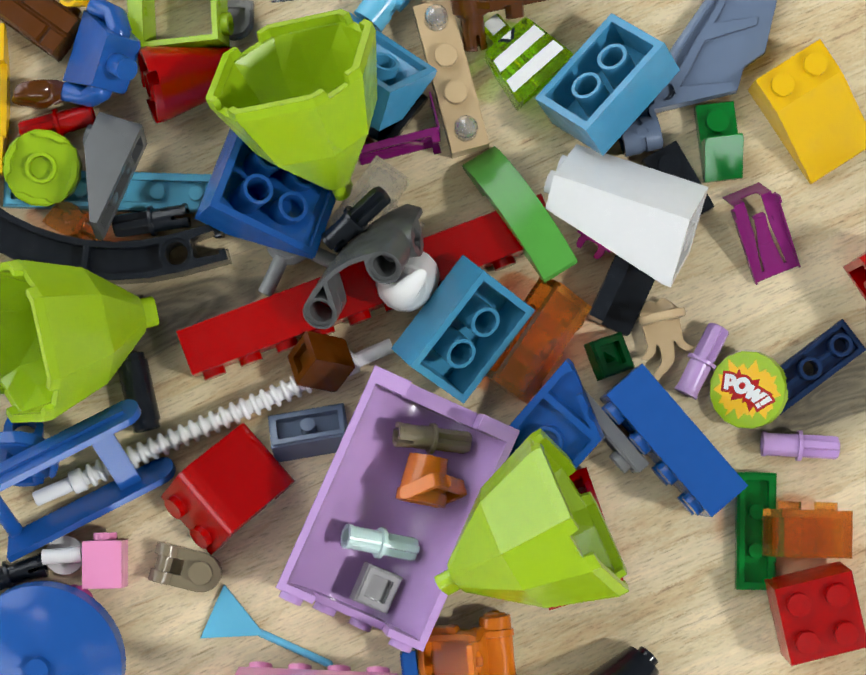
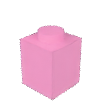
[82,532,128,589]

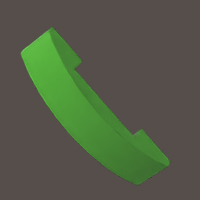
[462,146,578,283]

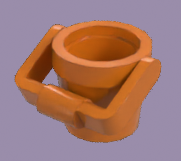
[395,453,467,508]

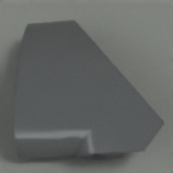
[303,204,424,329]

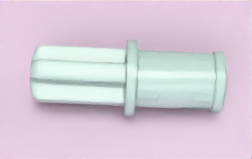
[341,524,420,561]

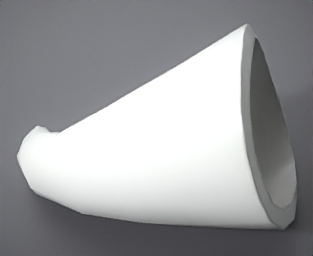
[376,251,440,312]

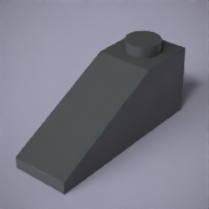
[83,112,148,241]

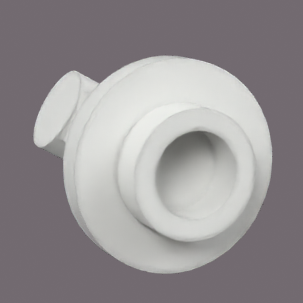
[41,536,82,575]

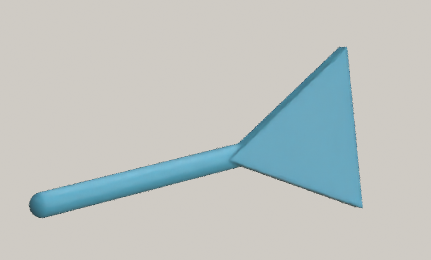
[201,584,333,667]

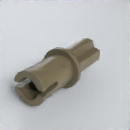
[392,421,472,454]

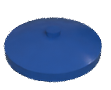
[0,581,126,675]

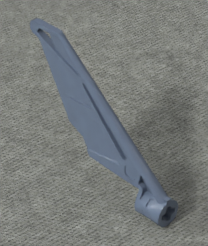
[619,0,777,157]

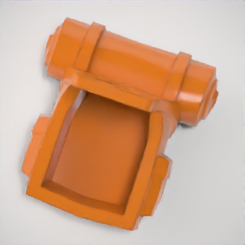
[418,610,517,675]

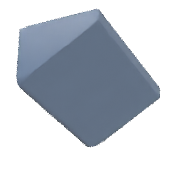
[268,403,348,462]

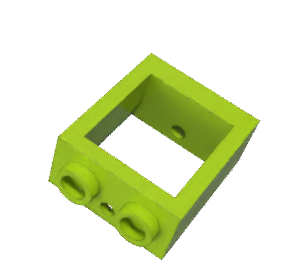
[127,0,234,48]

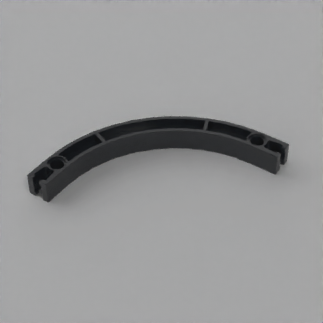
[0,208,232,285]

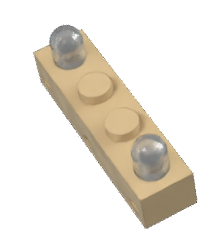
[413,0,490,159]

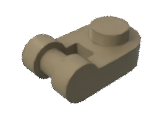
[148,541,222,593]

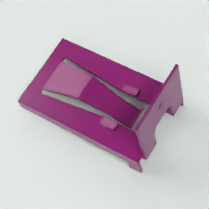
[359,92,441,165]
[722,182,801,285]

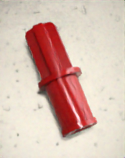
[18,105,96,137]

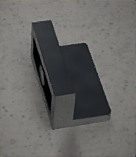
[586,255,655,336]

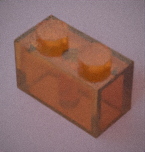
[763,501,853,559]

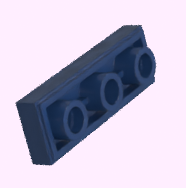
[780,319,866,415]

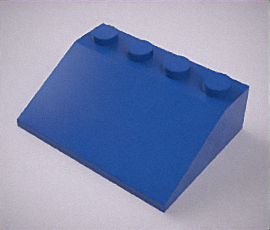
[194,129,336,259]

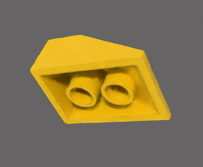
[748,39,866,185]

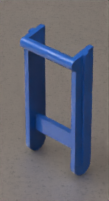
[0,399,176,563]

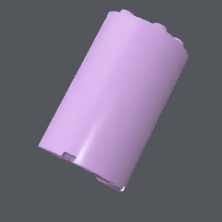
[276,365,520,653]

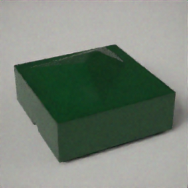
[583,332,635,381]

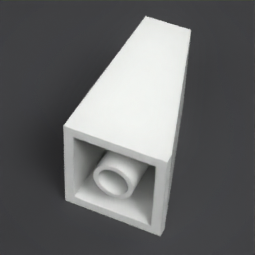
[544,144,708,287]

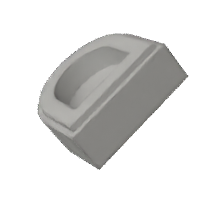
[228,0,255,41]

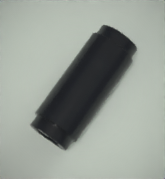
[118,352,161,433]

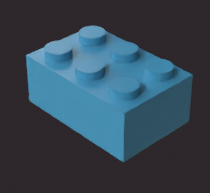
[535,13,680,156]
[391,255,536,404]

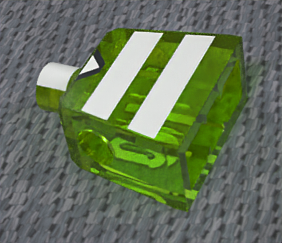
[484,13,574,111]

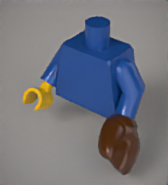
[11,0,141,109]

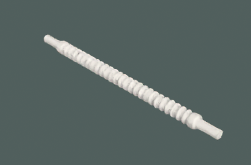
[32,338,394,506]

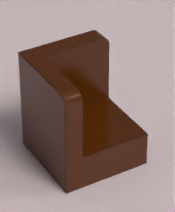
[287,331,355,392]

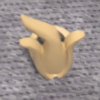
[638,298,695,381]

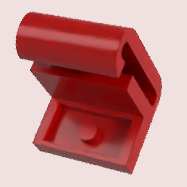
[161,423,295,555]

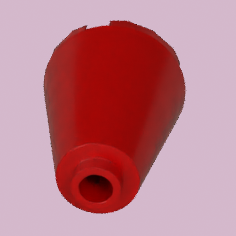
[137,46,232,123]

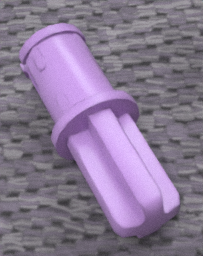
[675,323,729,400]
[760,430,840,461]

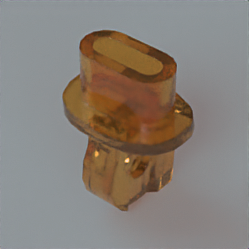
[42,202,101,241]

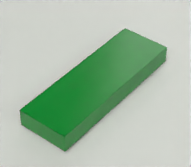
[735,472,777,590]

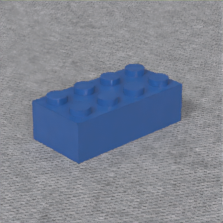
[599,364,748,517]

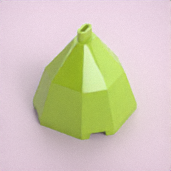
[205,9,377,201]
[0,259,159,423]
[434,428,629,608]

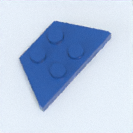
[508,358,604,468]

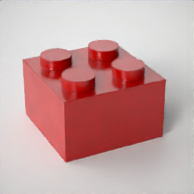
[764,561,866,666]

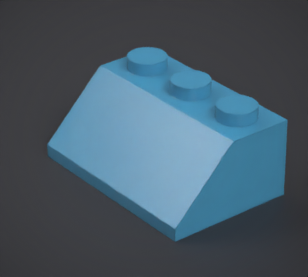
[350,13,437,131]

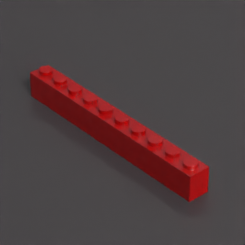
[176,194,550,381]

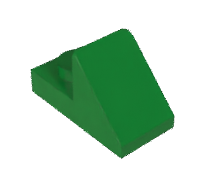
[694,101,744,183]

